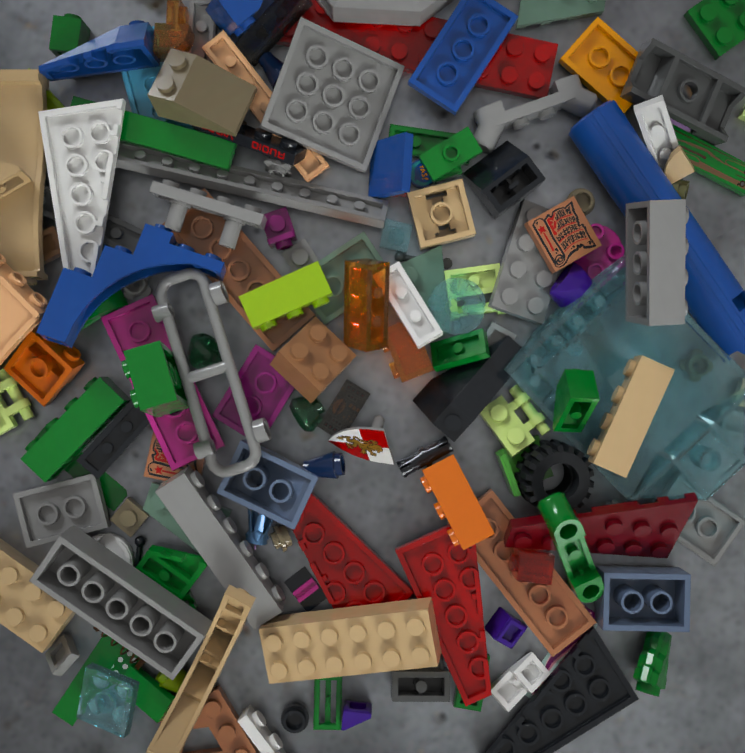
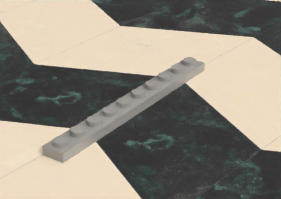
[116,140,390,229]

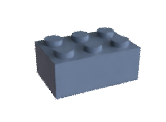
[595,565,691,632]

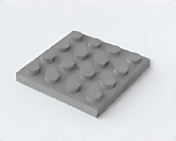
[259,17,405,173]

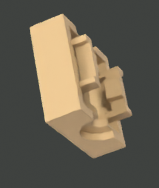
[406,179,476,250]

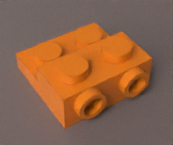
[3,327,85,407]

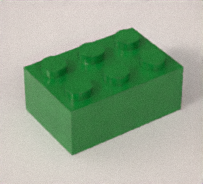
[121,340,189,418]

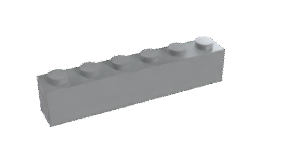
[155,465,285,629]

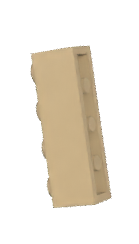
[587,355,675,478]

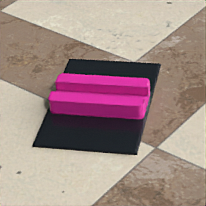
[284,566,326,612]

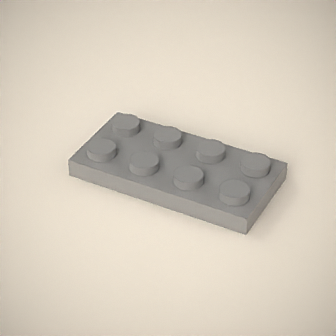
[488,199,559,325]

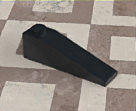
[413,336,529,442]

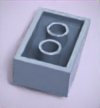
[217,439,319,530]

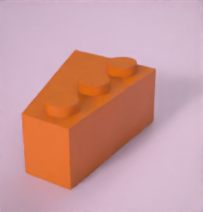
[420,454,495,550]

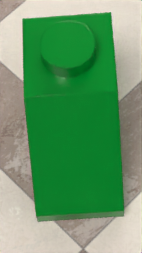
[553,369,600,433]

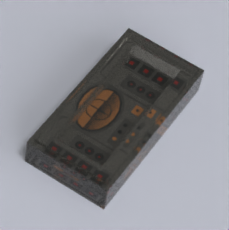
[317,379,370,435]

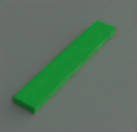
[70,96,237,171]

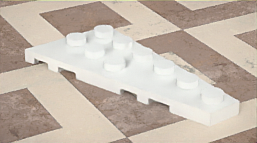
[38,99,126,277]

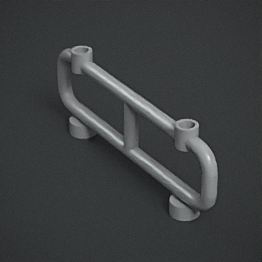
[151,268,271,478]

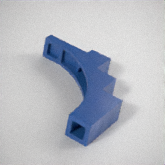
[36,224,226,348]

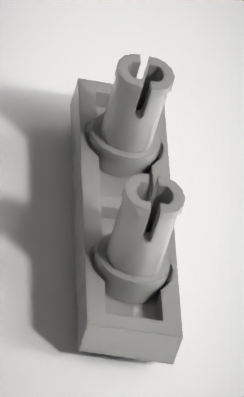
[149,179,267,250]

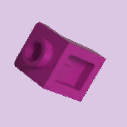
[264,207,298,251]

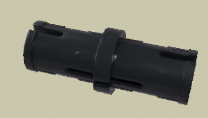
[396,436,454,478]

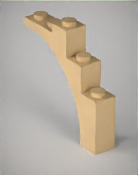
[146,584,256,753]

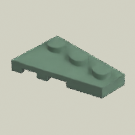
[515,0,606,30]

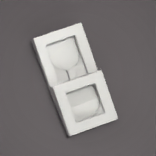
[491,652,551,712]

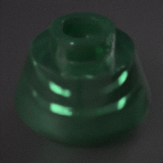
[187,333,222,369]
[289,397,325,432]

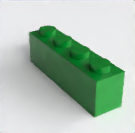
[21,377,132,482]

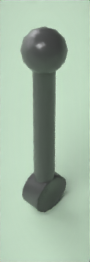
[395,251,452,269]

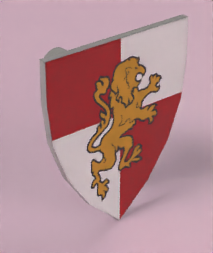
[328,416,395,465]

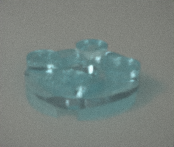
[427,278,486,334]

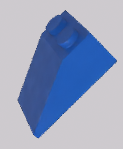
[205,0,263,37]

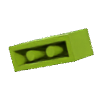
[238,261,333,332]

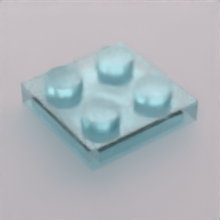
[76,662,140,738]

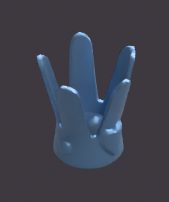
[245,509,274,550]

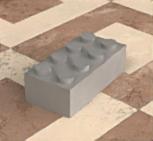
[625,199,689,326]

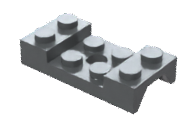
[620,38,745,146]

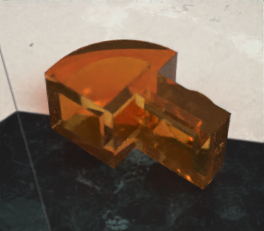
[153,0,195,62]

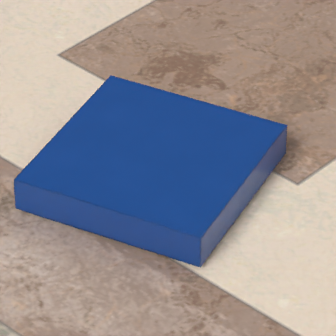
[368,132,414,199]

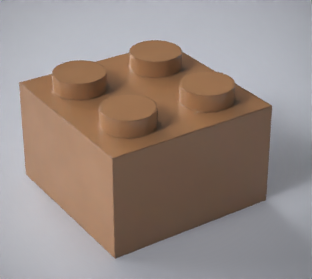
[270,316,357,403]

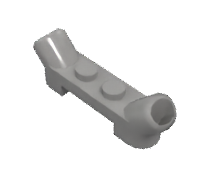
[473,74,598,153]

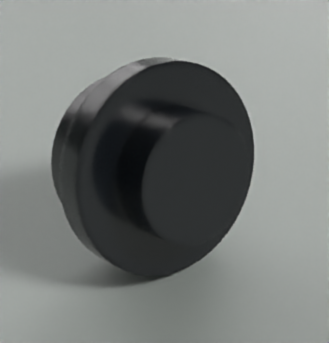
[281,704,309,733]

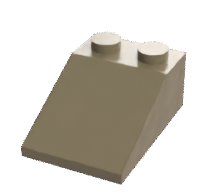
[147,48,257,137]

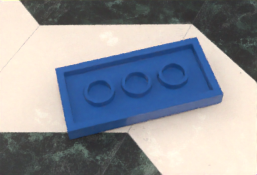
[408,0,519,115]

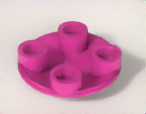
[574,223,625,280]

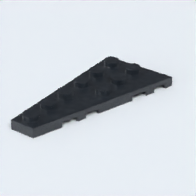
[486,626,639,753]

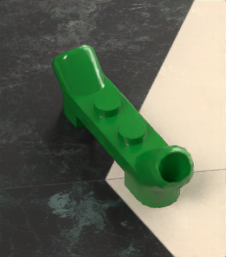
[537,492,604,603]

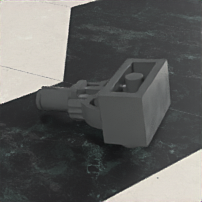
[391,656,450,702]

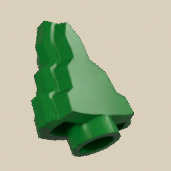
[633,631,672,697]

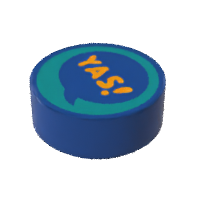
[411,160,434,189]

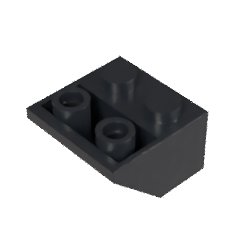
[462,141,546,219]

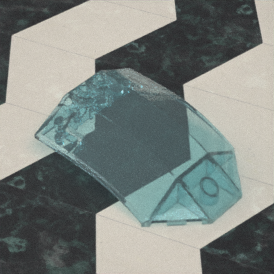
[504,254,745,500]

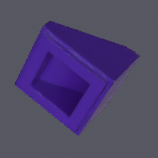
[485,607,528,649]
[341,700,372,731]

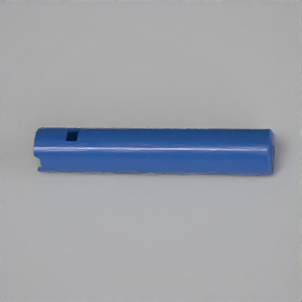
[569,100,745,362]

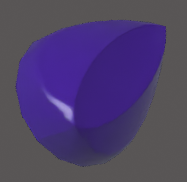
[550,262,593,308]

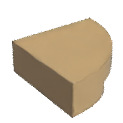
[664,145,695,184]

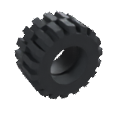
[515,439,594,510]

